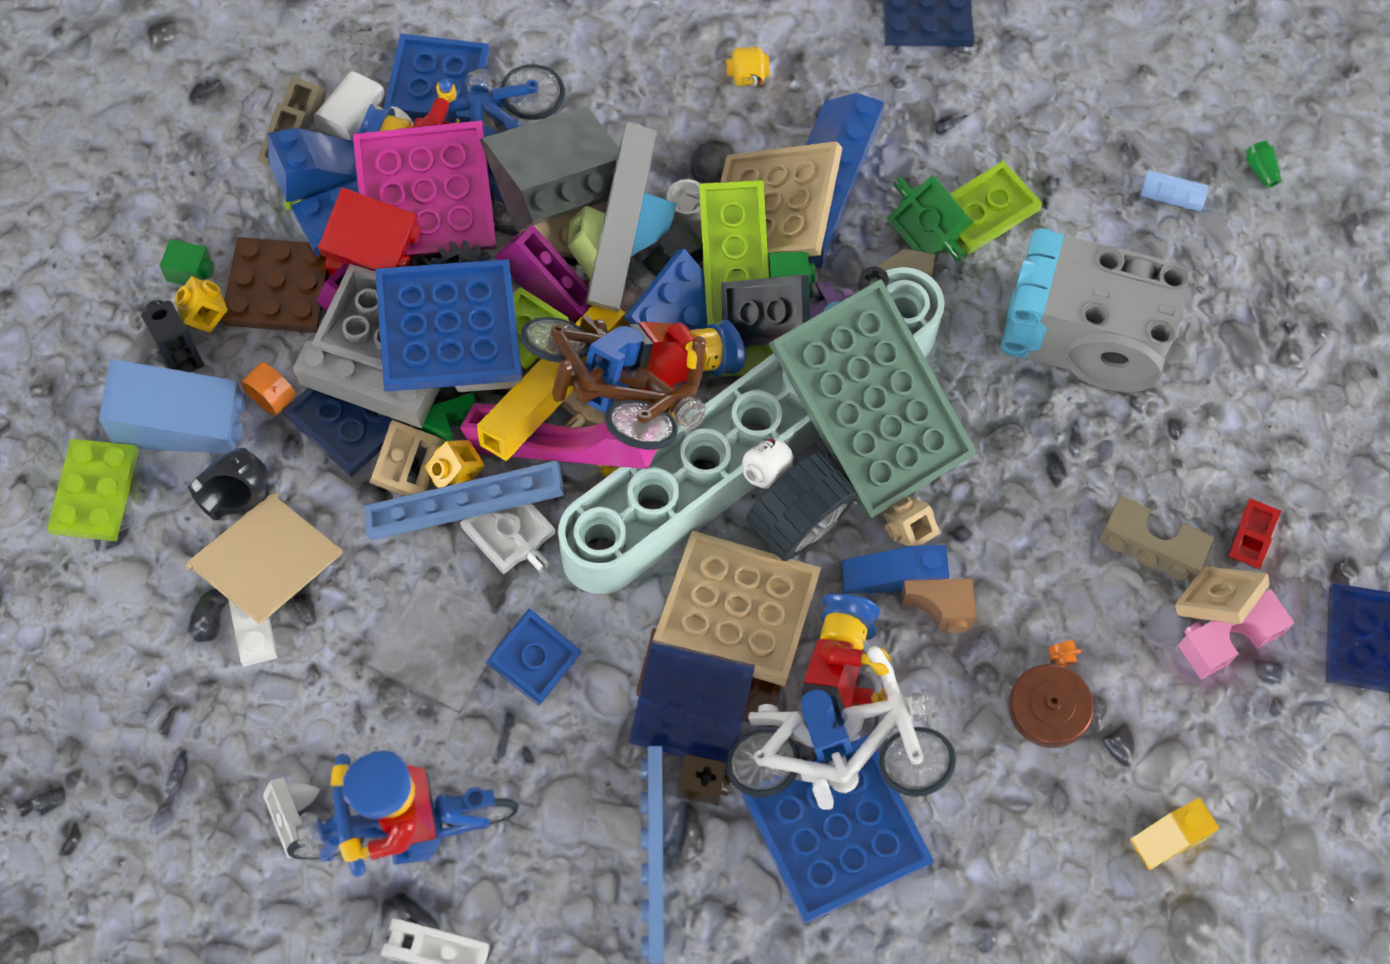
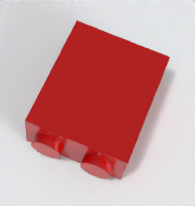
[318,187,422,272]

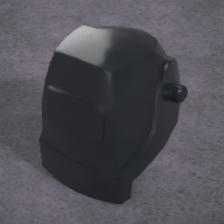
[188,447,270,521]

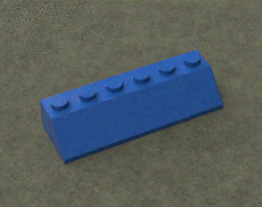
[806,92,884,268]

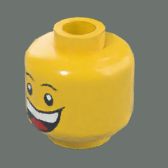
[726,46,770,87]

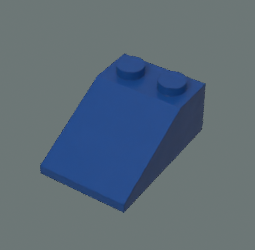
[268,128,357,202]

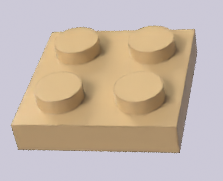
[1175,566,1270,624]

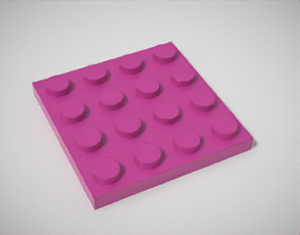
[353,121,497,258]

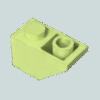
[568,205,605,280]

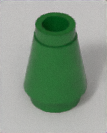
[1245,140,1283,189]

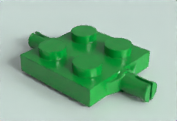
[887,175,974,263]

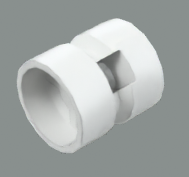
[667,179,701,230]

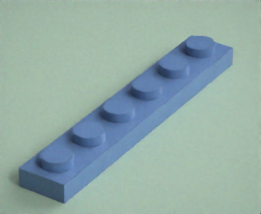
[365,460,564,541]
[641,746,664,964]

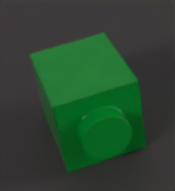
[159,239,214,286]

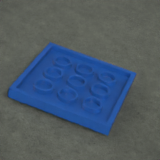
[375,259,522,392]
[741,734,934,925]

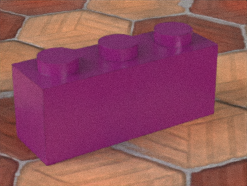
[494,224,590,322]

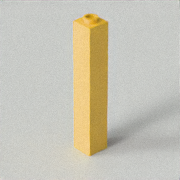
[477,306,626,461]

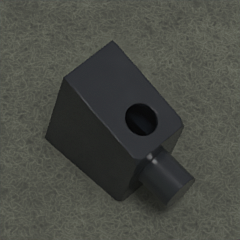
[141,300,205,372]

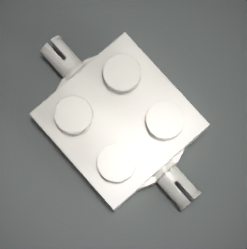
[460,503,555,574]

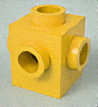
[174,276,228,333]
[424,440,485,488]

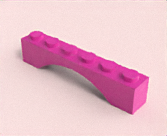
[460,403,659,469]

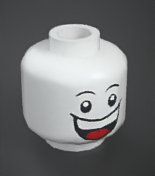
[742,438,793,489]

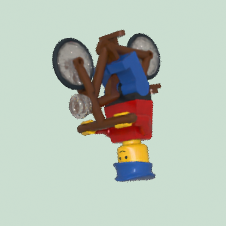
[520,315,746,450]

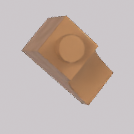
[901,579,976,633]

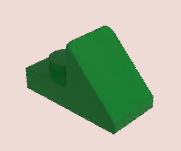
[413,393,476,441]

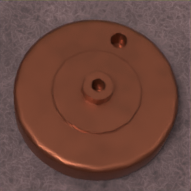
[1008,664,1094,748]

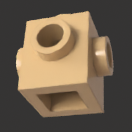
[883,495,940,547]

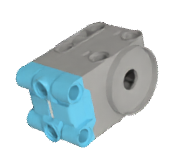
[1000,228,1189,392]

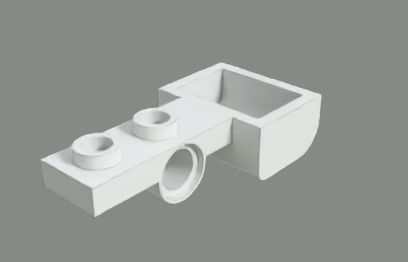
[313,71,413,141]

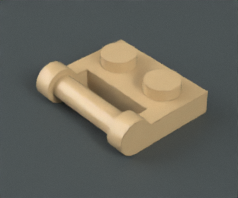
[369,420,446,496]

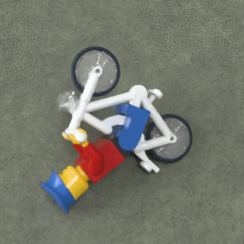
[726,593,956,810]

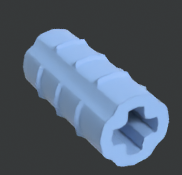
[1140,170,1209,212]

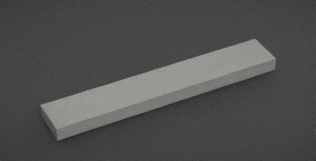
[586,122,657,312]

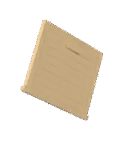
[185,493,343,625]

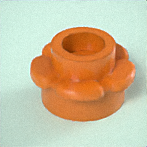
[1048,640,1081,667]

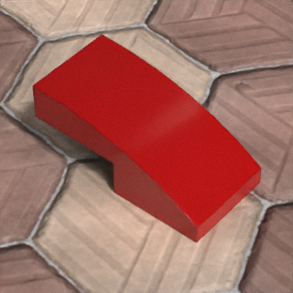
[1228,498,1282,570]

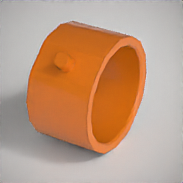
[240,362,296,416]

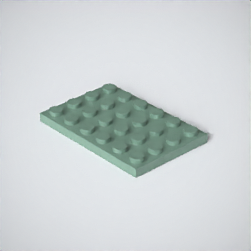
[769,279,977,519]

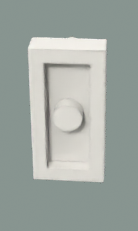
[263,777,325,859]

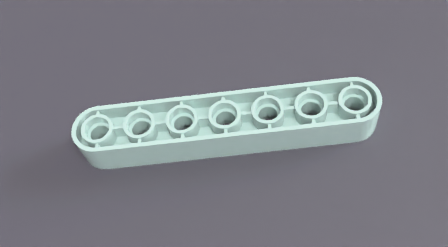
[558,267,944,594]

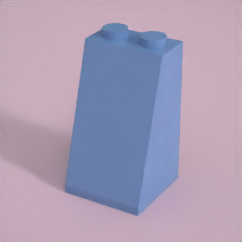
[99,359,247,453]

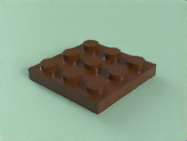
[221,237,329,333]

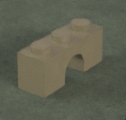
[1099,495,1214,583]

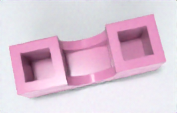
[1178,589,1295,680]

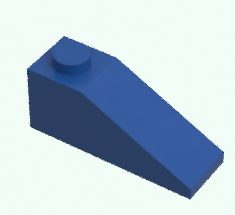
[841,545,950,594]

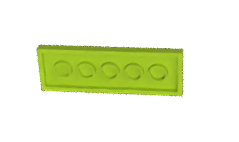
[699,180,774,378]

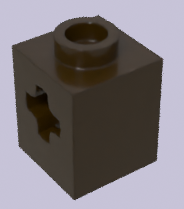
[677,754,731,806]

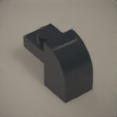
[642,220,703,278]

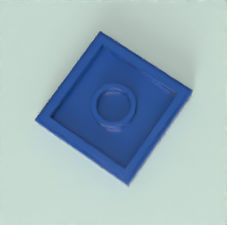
[485,608,582,706]

